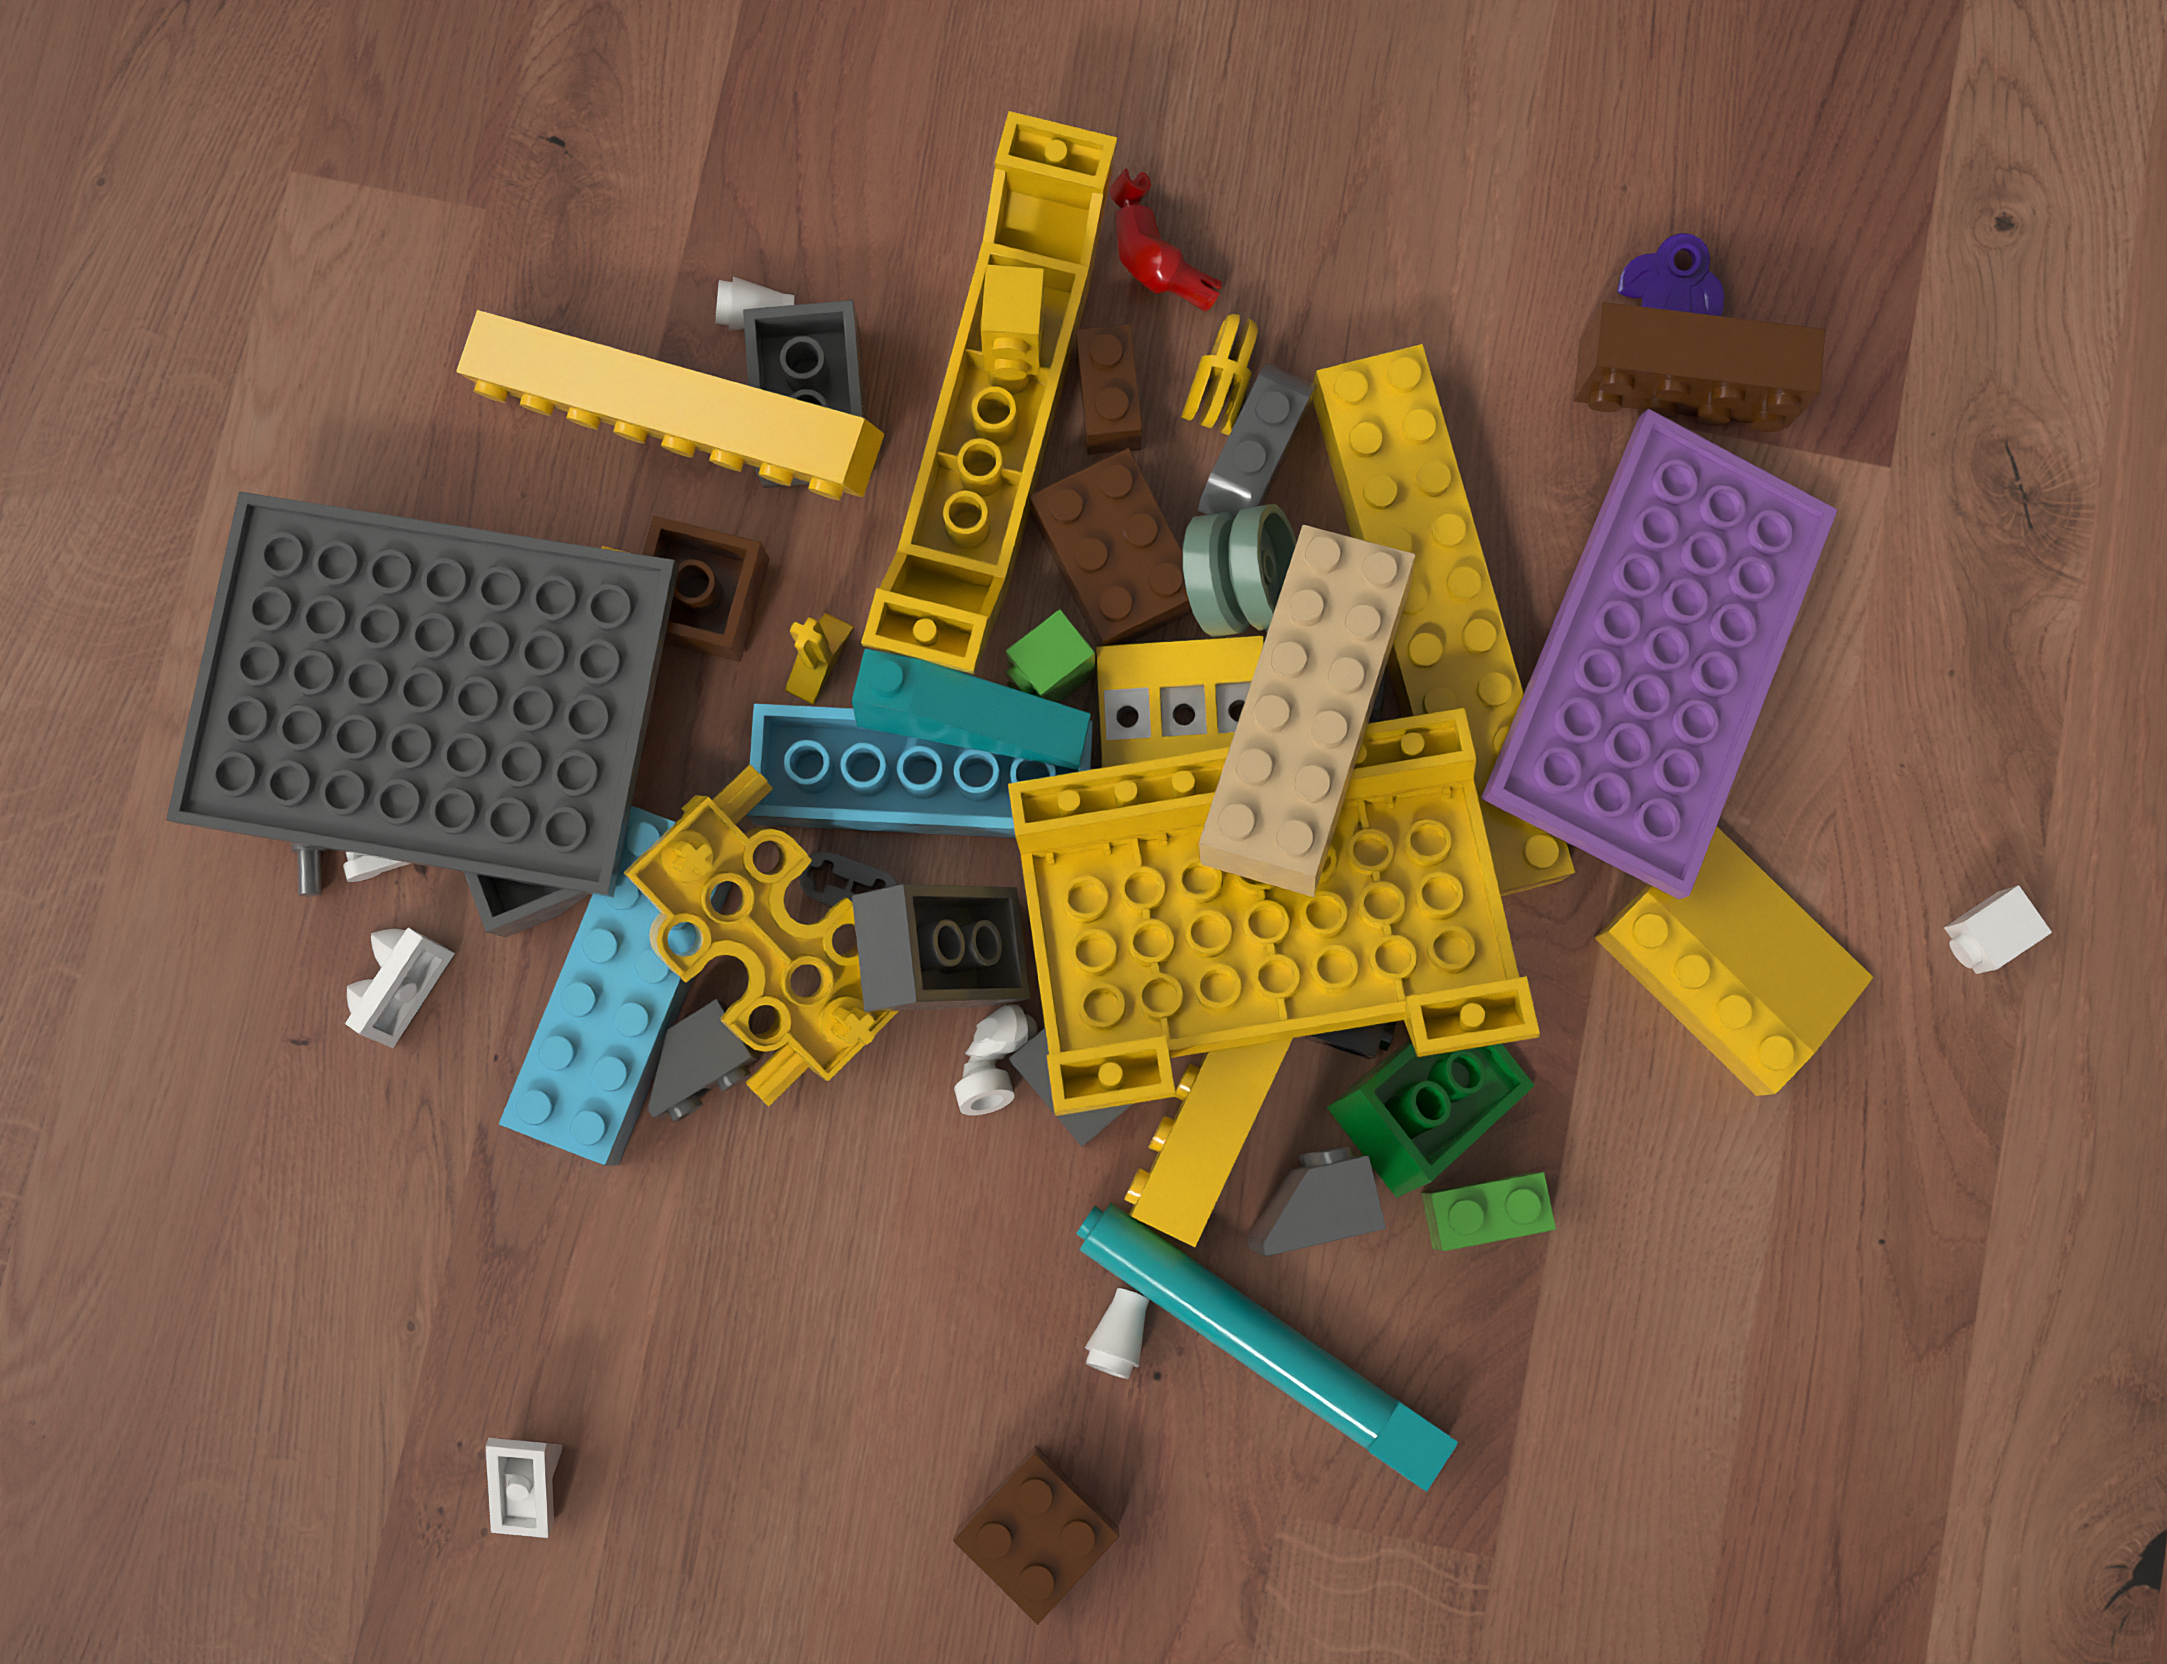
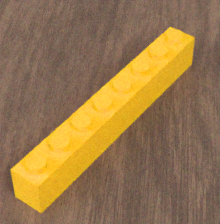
[456,310,884,501]

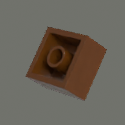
[642,515,770,662]
[953,1445,1119,1625]

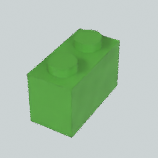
[1005,609,1095,703]
[1421,1172,1556,1251]

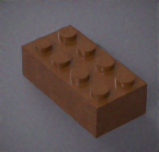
[1574,302,1826,432]

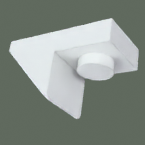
[486,1438,562,1538]

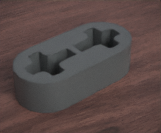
[798,851,899,908]

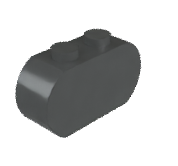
[1197,363,1317,517]

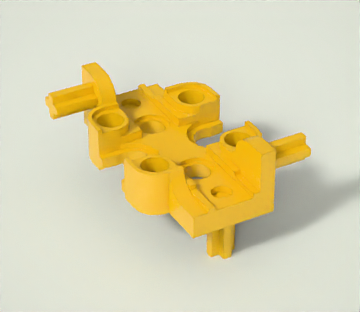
[624,764,899,1107]

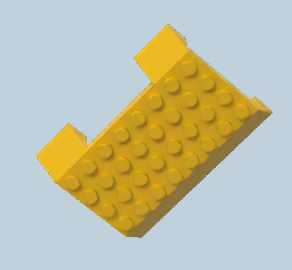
[1008,708,1540,1116]

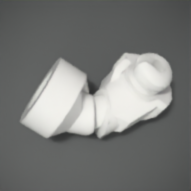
[954,1004,1038,1115]

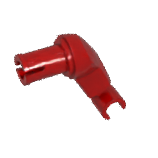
[1109,168,1222,312]

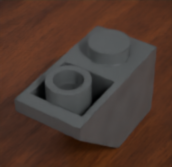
[648,999,759,1122]

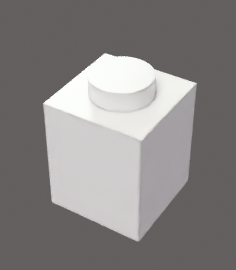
[1944,885,2052,974]

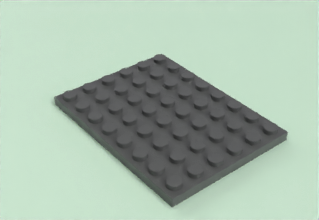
[166,491,679,897]

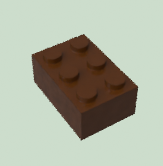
[1029,448,1193,647]

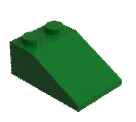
[1326,1038,1535,1198]

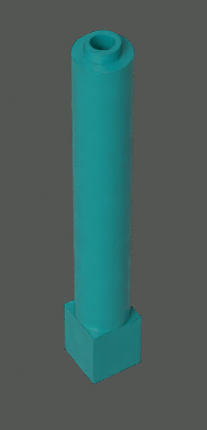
[1076,1202,1459,1492]

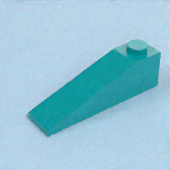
[852,649,1091,770]

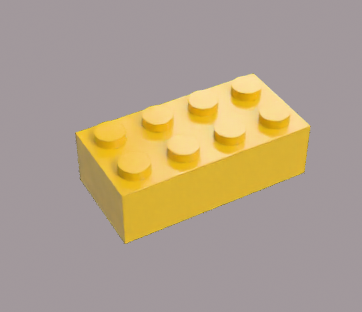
[1124,1038,1293,1247]

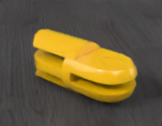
[1181,314,1258,436]

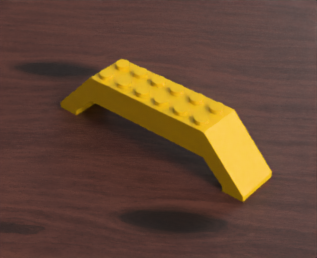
[861,111,1117,674]

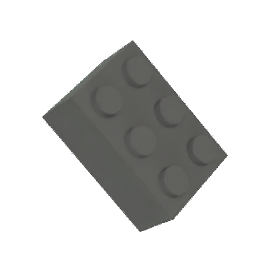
[743,300,872,488]
[852,884,1030,1012]

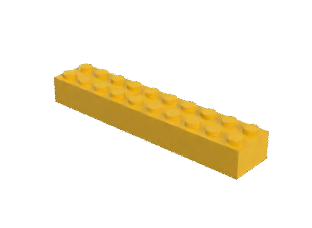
[1312,344,1575,896]

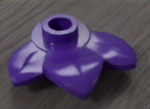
[1617,233,1724,316]

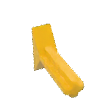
[784,612,854,705]

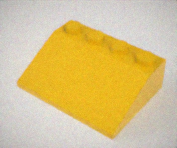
[1595,826,1874,1096]

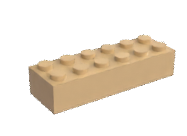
[1199,525,1416,897]

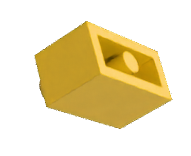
[981,264,1044,380]

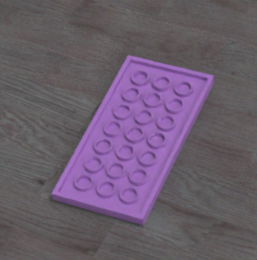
[1481,409,1837,899]

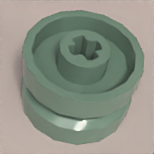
[1183,504,1297,637]

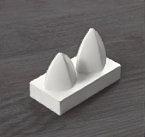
[345,927,455,1048]

